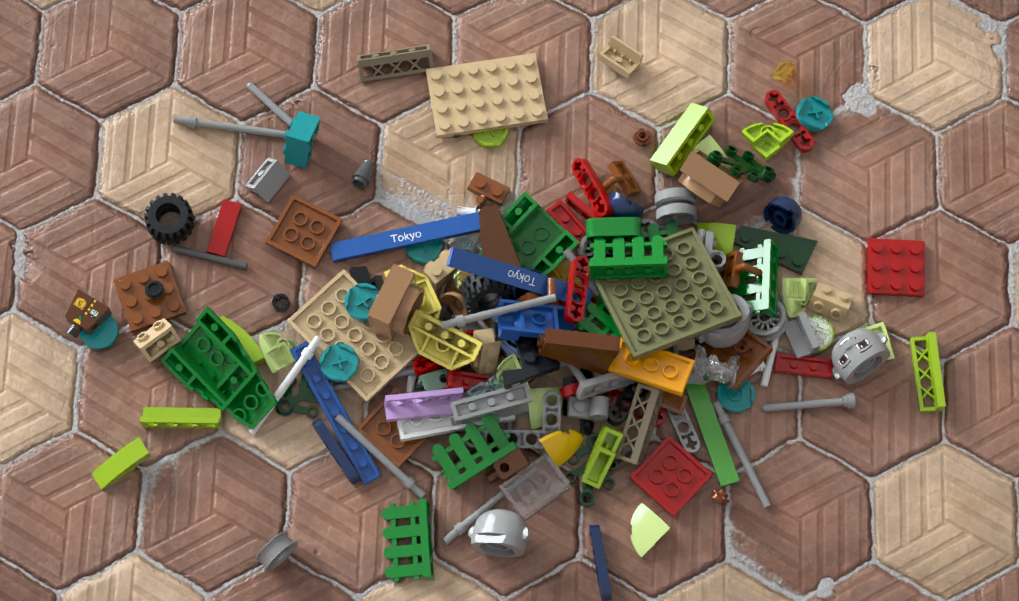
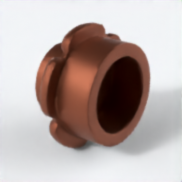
[633,128,651,146]

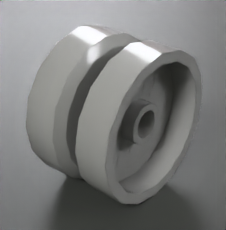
[654,187,698,226]

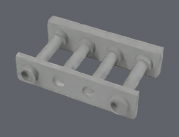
[560,362,638,400]
[450,382,532,431]

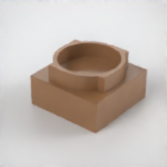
[678,149,744,208]
[368,264,425,341]

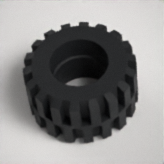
[144,193,195,245]
[461,273,513,314]

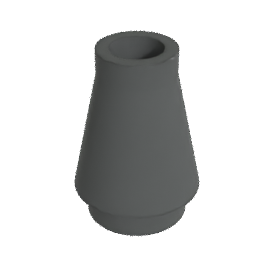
[352,160,374,189]

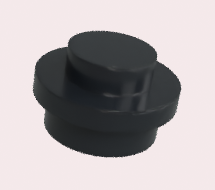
[145,281,164,300]

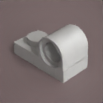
[704,231,726,273]
[567,396,609,422]

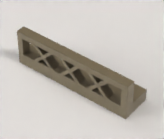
[356,44,434,82]
[615,383,665,465]

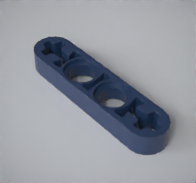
[312,419,361,485]
[589,524,612,601]

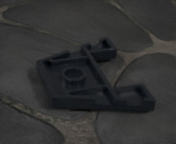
[492,322,560,389]

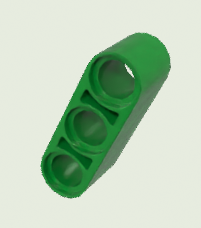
[586,217,642,241]

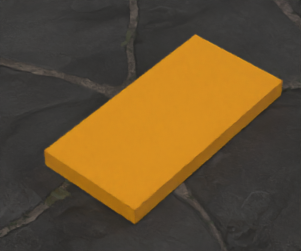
[608,337,695,397]

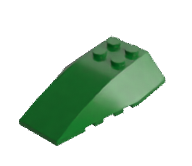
[460,192,580,287]
[160,306,278,430]

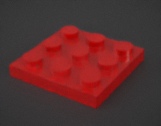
[866,238,925,297]
[629,435,713,518]

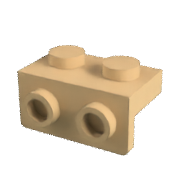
[597,36,643,79]
[808,282,854,322]

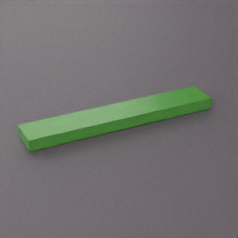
[685,384,740,488]

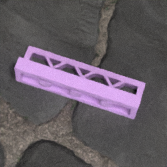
[384,387,464,422]

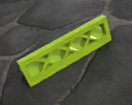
[909,332,946,413]
[140,407,222,429]

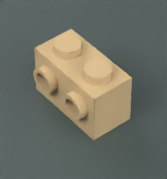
[423,248,462,291]
[133,318,181,363]
[469,328,501,375]

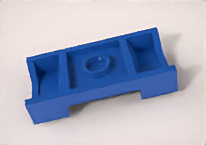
[497,299,575,341]

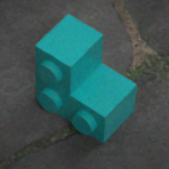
[283,111,320,169]

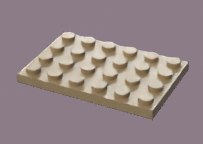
[426,53,548,139]
[287,269,419,403]

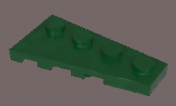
[734,226,818,276]

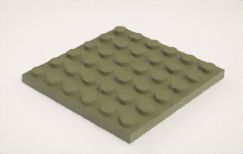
[592,227,742,361]

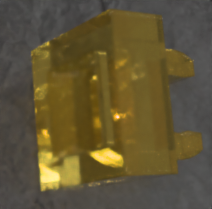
[771,60,797,83]

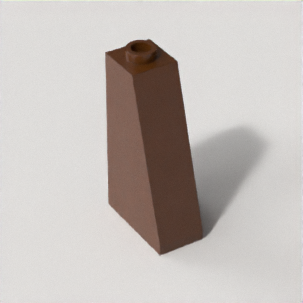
[479,204,522,268]
[537,328,620,375]

